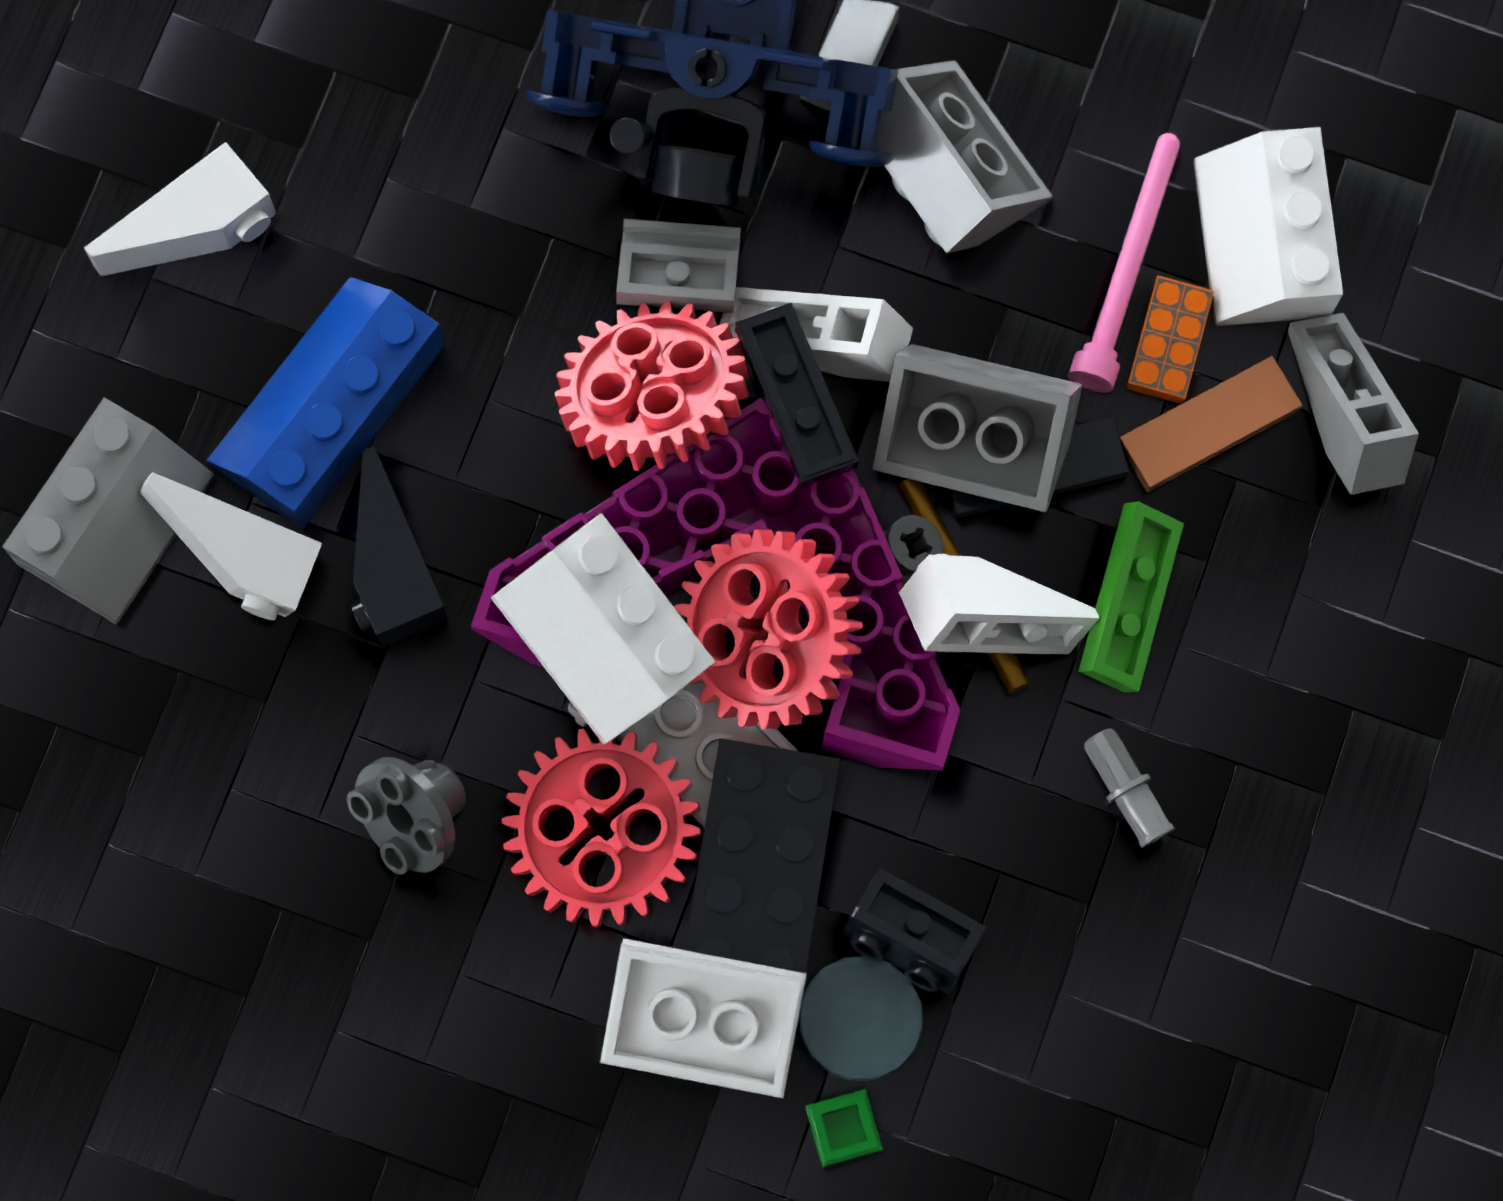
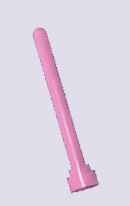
[1068,133,1180,393]

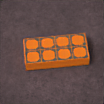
[1126,276,1214,404]

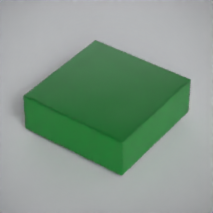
[805,1089,883,1168]

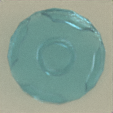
[799,956,922,1081]

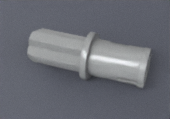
[1084,728,1175,848]

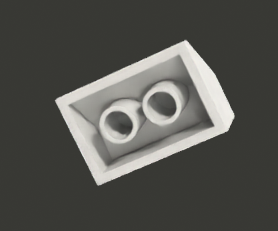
[1194,127,1343,326]
[490,513,715,745]

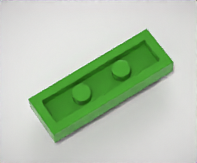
[1078,501,1184,693]

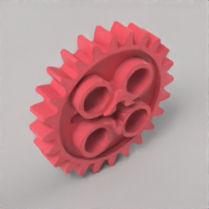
[555,301,750,471]
[675,529,863,729]
[502,728,703,928]

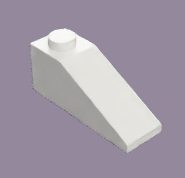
[84,142,276,276]
[719,287,913,382]
[140,472,322,620]
[899,554,1100,654]

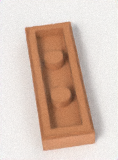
[1119,356,1303,493]

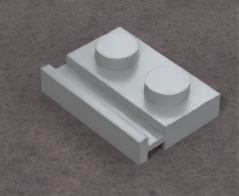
[616,219,741,313]

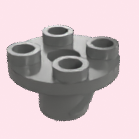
[347,757,466,875]

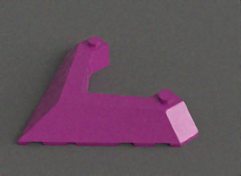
[471,397,960,770]

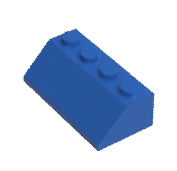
[207,277,445,530]

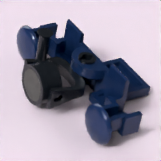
[526,0,898,206]

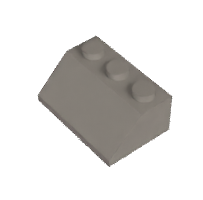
[875,60,1053,254]
[872,344,1083,512]
[2,397,215,625]

